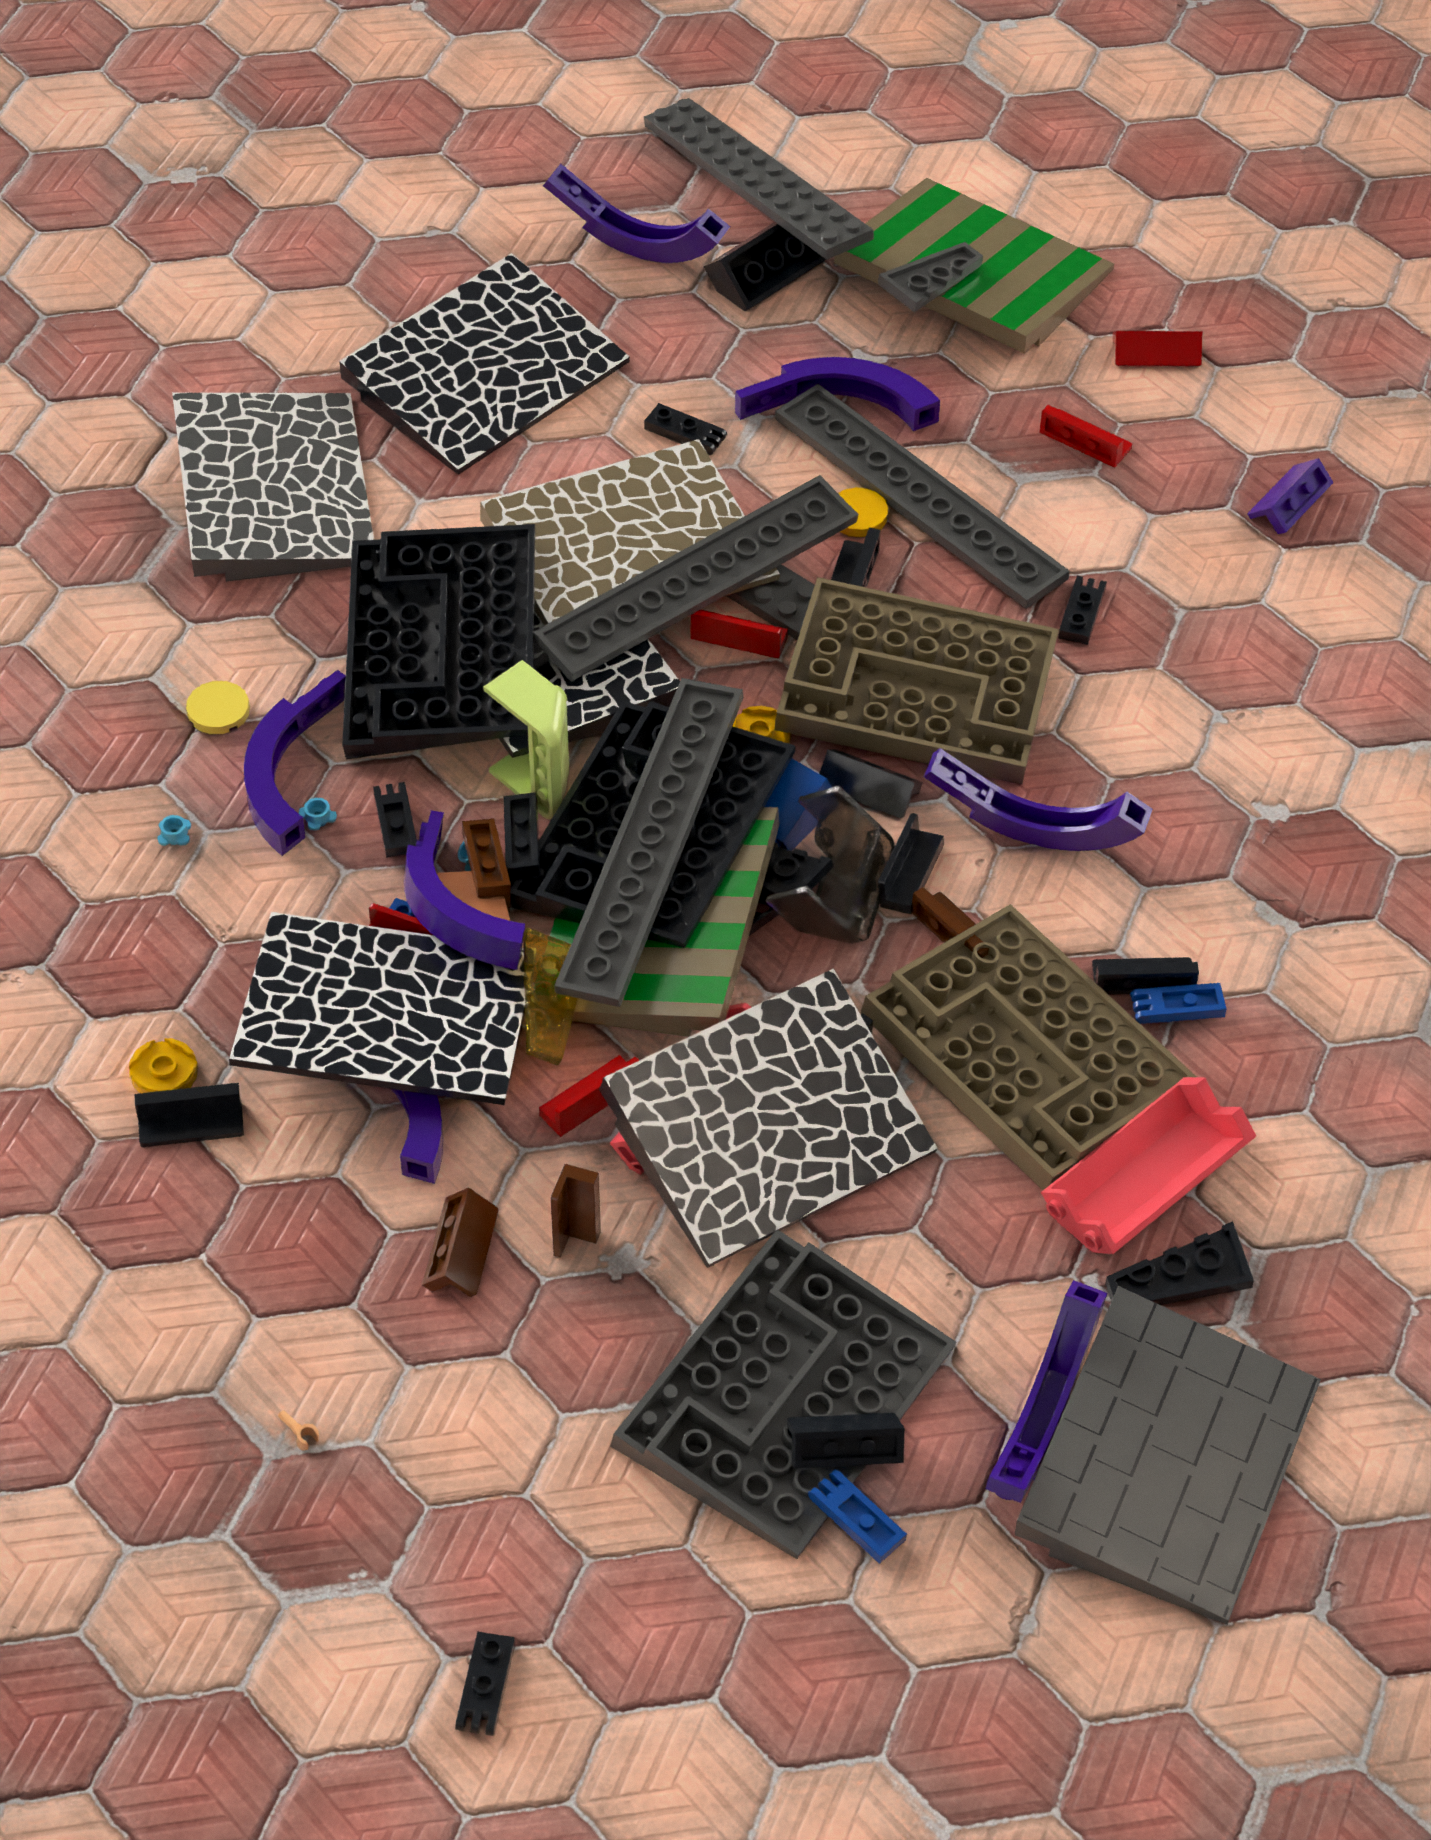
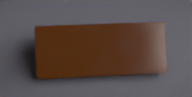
[462,818,511,912]
[912,887,989,958]
[551,1164,601,1258]
[422,1187,499,1297]

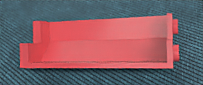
[1041,1077,1256,1254]

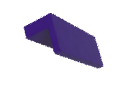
[1247,458,1334,534]

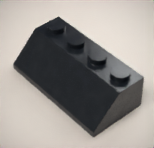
[704,222,826,311]

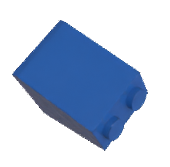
[765,758,840,851]

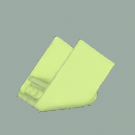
[483,660,570,820]

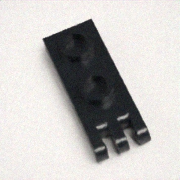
[644,403,727,455]
[1058,575,1107,645]
[373,782,417,858]
[455,1631,515,1736]

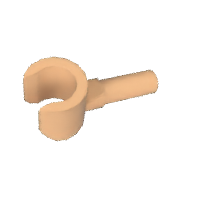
[278,1410,319,1451]

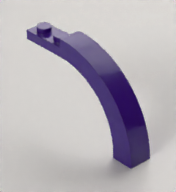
[543,163,730,263]
[735,357,940,431]
[244,670,346,856]
[924,748,1153,851]
[404,810,525,970]
[391,1089,443,1184]
[985,1280,1108,1503]

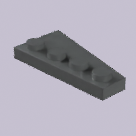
[878,242,983,313]

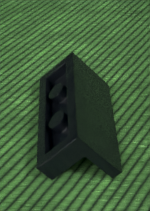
[831,527,881,588]
[819,749,923,818]
[503,792,540,886]
[878,813,944,915]
[1092,957,1199,995]
[134,1083,244,1147]
[787,1413,905,1468]

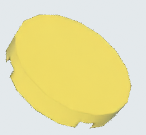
[186,681,250,734]

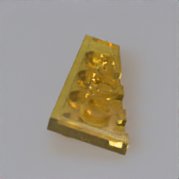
[523,927,578,1066]

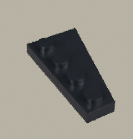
[761,843,834,910]
[1105,1221,1254,1305]

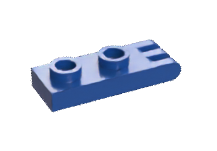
[1130,983,1227,1024]
[808,1469,907,1564]

